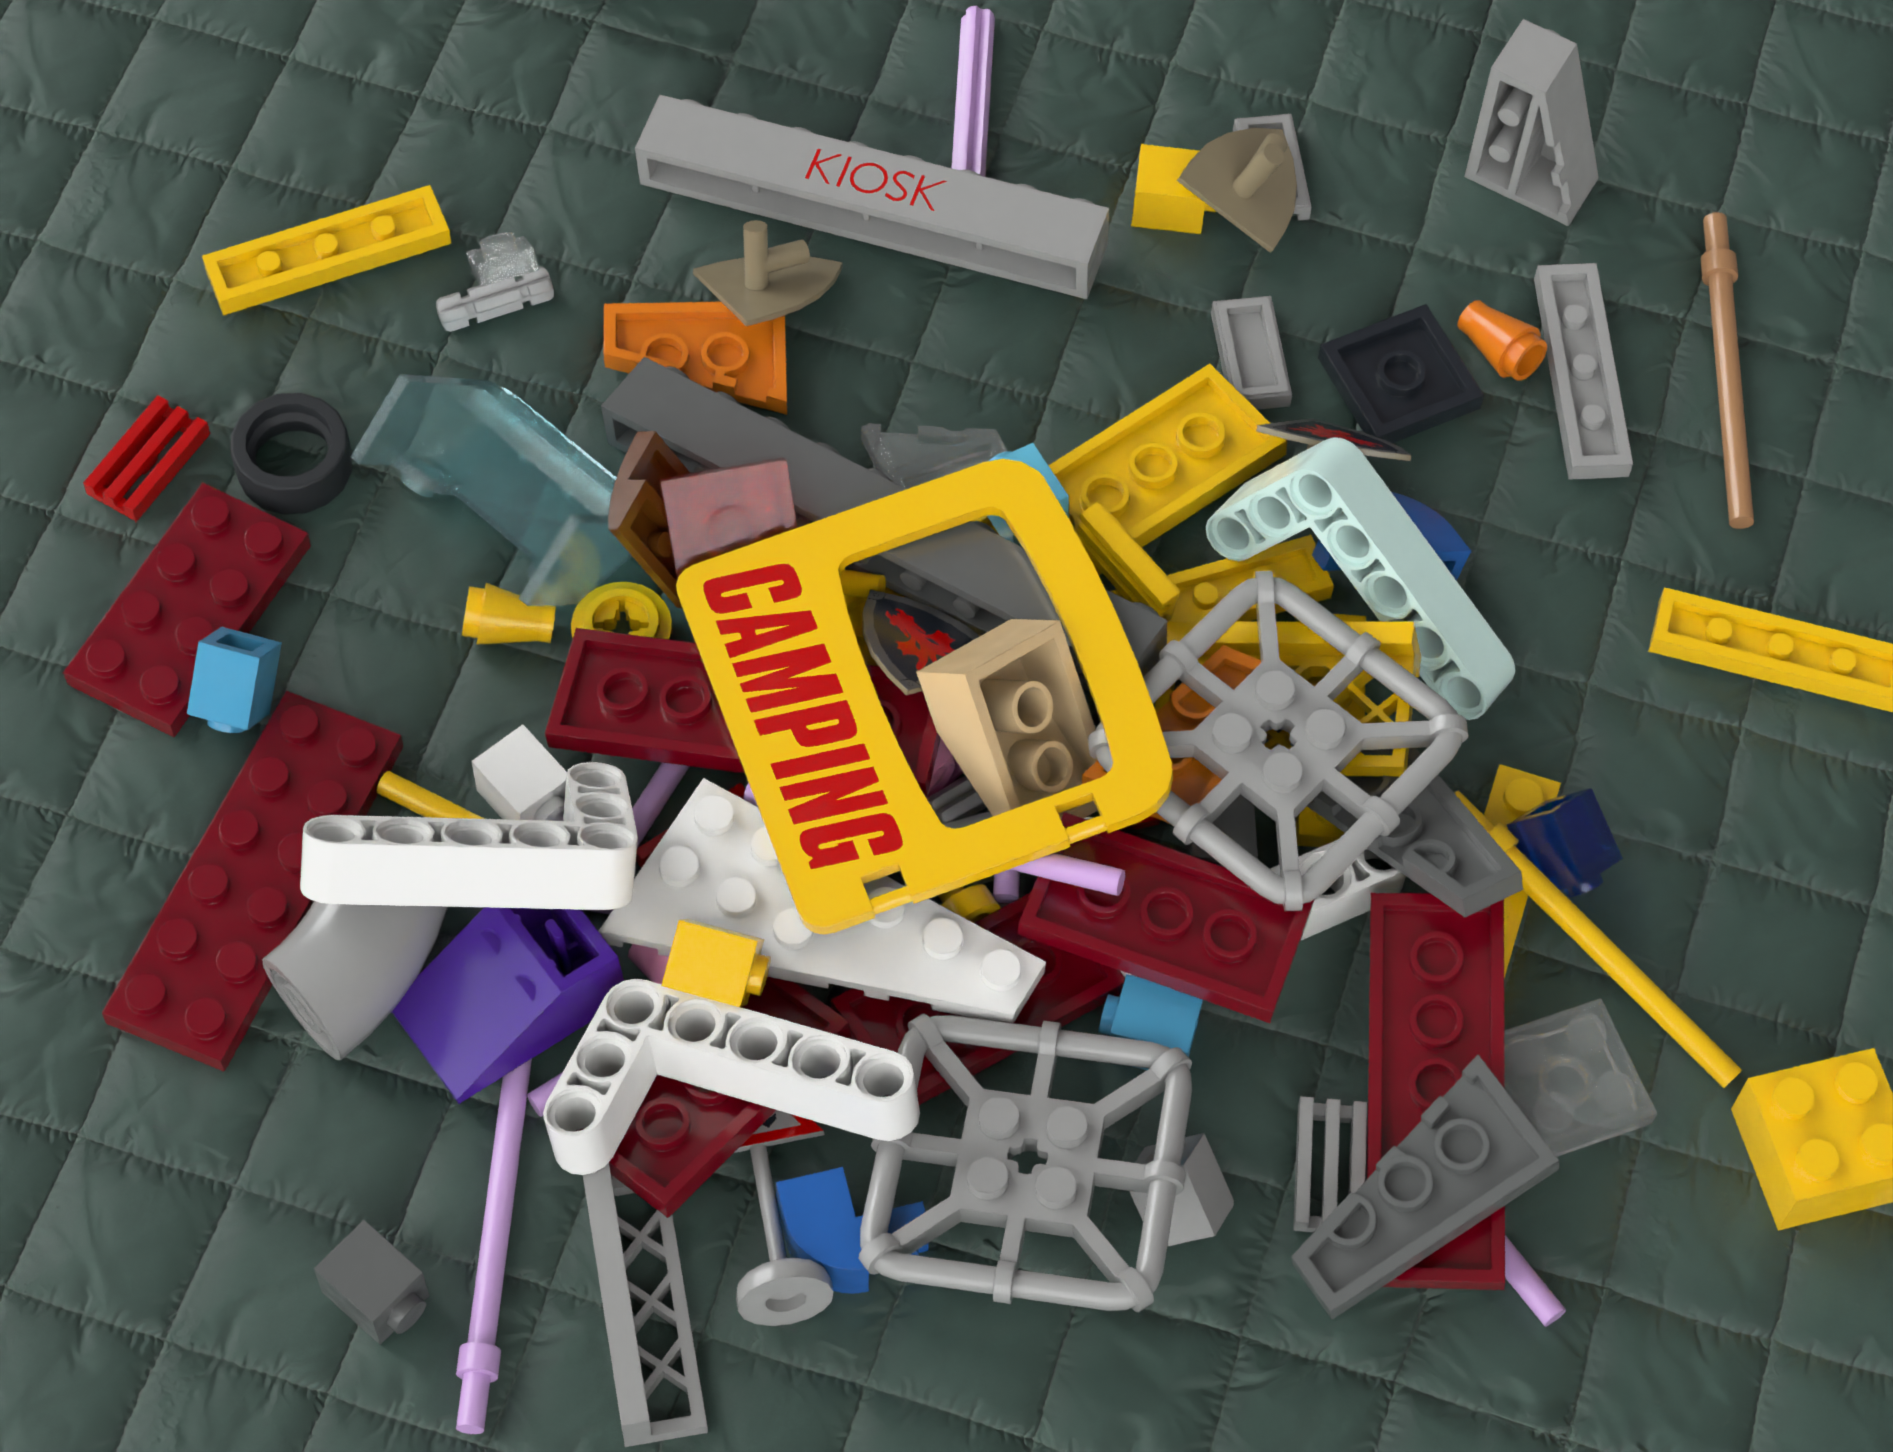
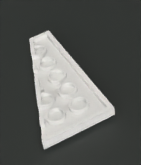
[598,778,1046,1023]

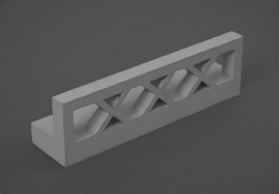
[583,1163,708,1447]

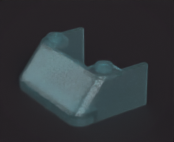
[350,374,632,607]

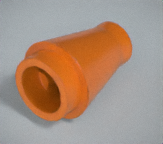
[1457,300,1547,381]

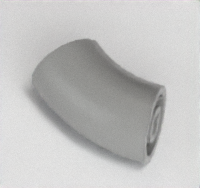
[262,901,448,1060]

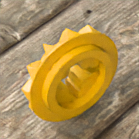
[571,582,672,640]

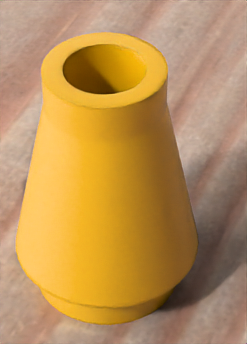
[462,583,556,645]

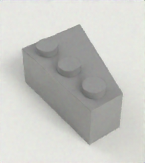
[1464,19,1599,226]

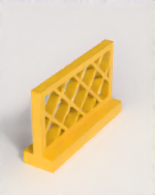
[1155,621,1421,777]

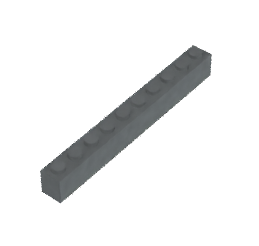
[601,357,1167,693]

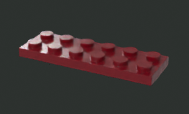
[545,628,941,797]
[102,691,404,1072]
[1367,893,1505,1290]

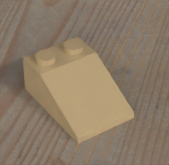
[916,619,1098,819]

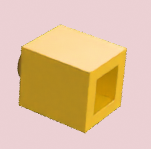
[1131,144,1216,234]
[661,919,771,1007]

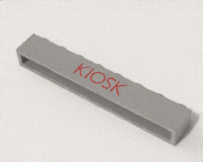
[635,95,1109,299]

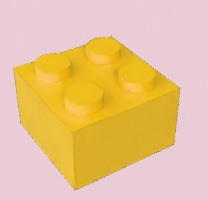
[1731,1048,1893,1231]

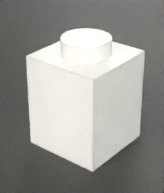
[472,724,567,821]

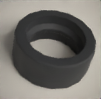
[231,392,352,514]

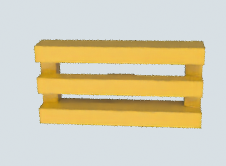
[1077,501,1180,621]

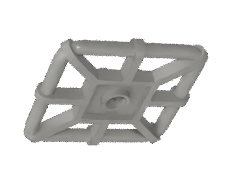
[1088,571,1468,911]
[858,1014,1192,1312]

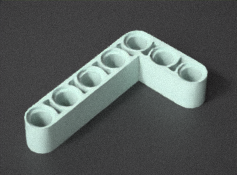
[1206,437,1515,720]

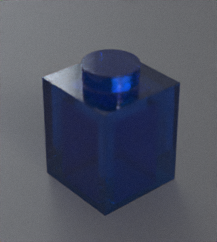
[1507,788,1623,897]

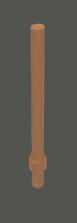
[1700,212,1754,529]

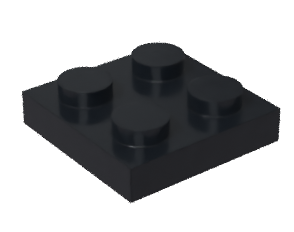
[1318,304,1484,443]

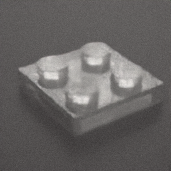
[1504,998,1657,1157]

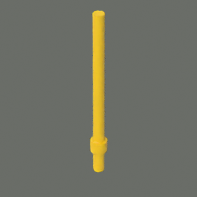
[1455,790,1742,1088]

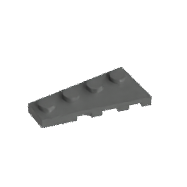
[1307,717,1523,917]
[1291,1055,1559,1320]

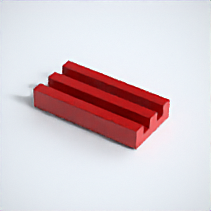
[83,395,211,522]

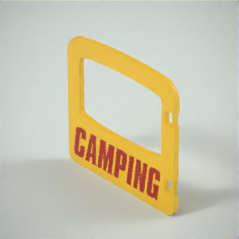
[676,459,1173,935]

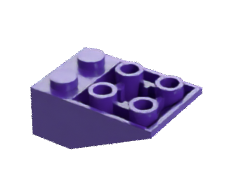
[391,907,624,1104]

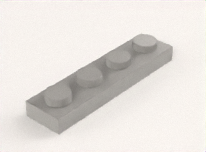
[1534,263,1633,480]

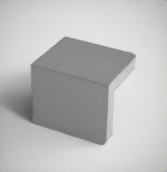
[1129,1133,1234,1247]

